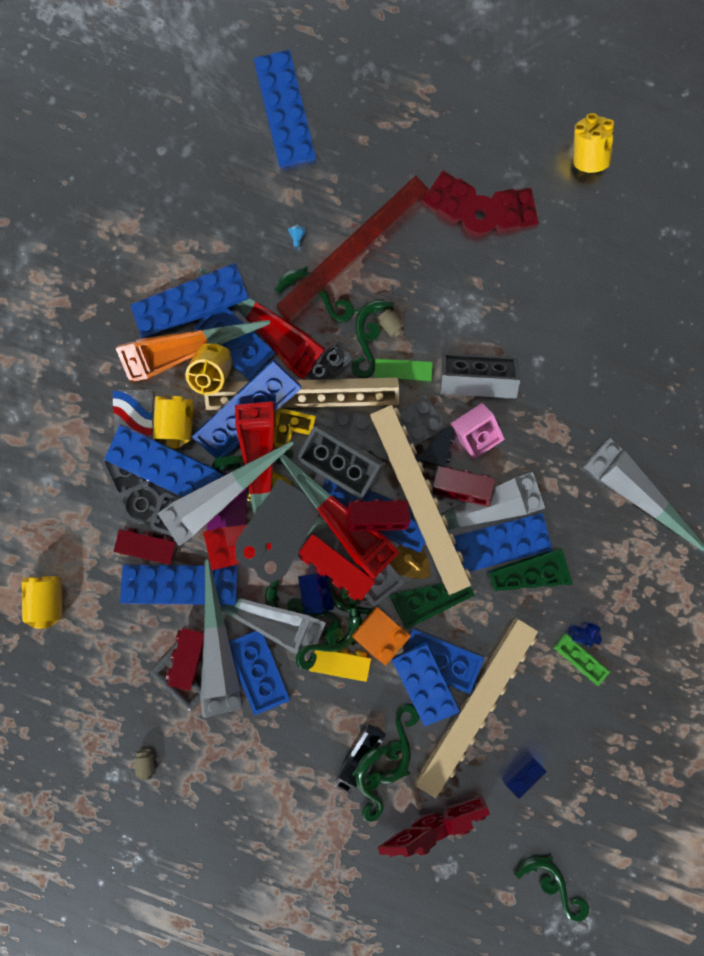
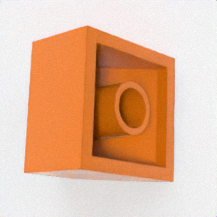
[352,606,411,665]

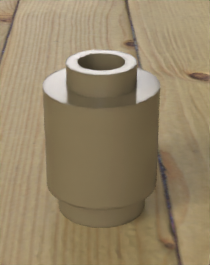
[378,309,405,338]
[134,749,155,780]

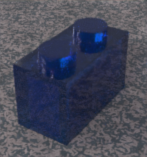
[298,572,334,614]
[502,752,547,799]

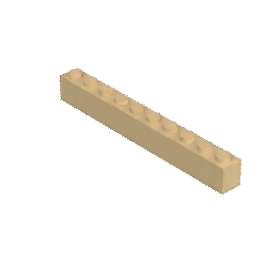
[204,377,399,410]
[370,405,472,595]
[415,618,538,799]

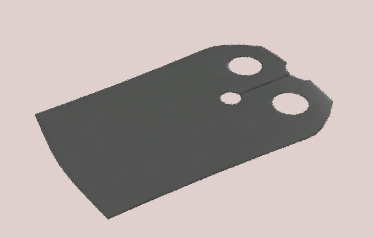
[235,479,319,583]

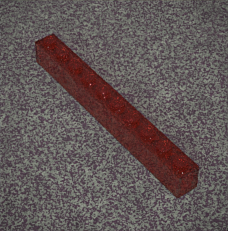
[276,175,429,322]

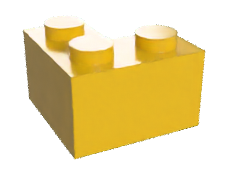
[275,408,317,450]

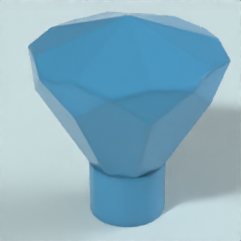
[288,225,306,246]

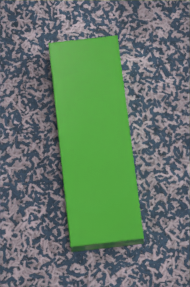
[374,359,433,382]
[553,633,610,686]

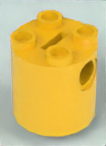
[573,113,614,173]
[185,343,232,395]
[153,396,193,449]
[21,576,62,629]

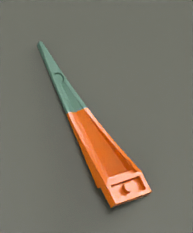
[116,320,271,383]

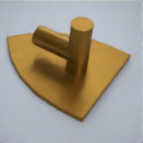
[390,544,430,579]

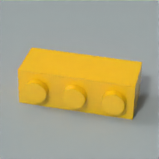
[309,643,371,682]

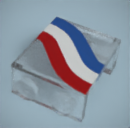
[113,390,155,438]

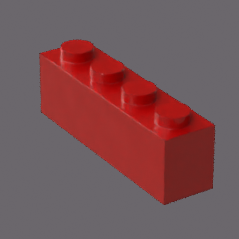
[298,534,375,601]

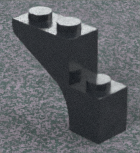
[395,427,456,475]
[333,724,386,795]

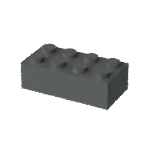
[296,424,386,500]

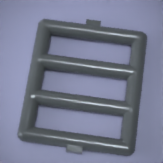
[151,626,203,711]

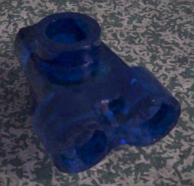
[568,623,602,647]

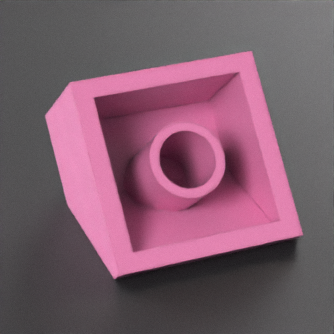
[451,403,505,460]

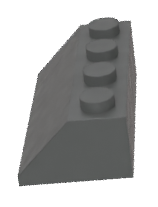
[440,353,520,399]

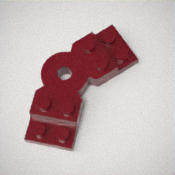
[422,170,539,237]
[377,796,490,857]

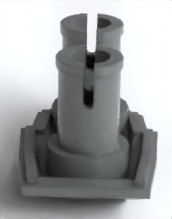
[308,342,353,380]

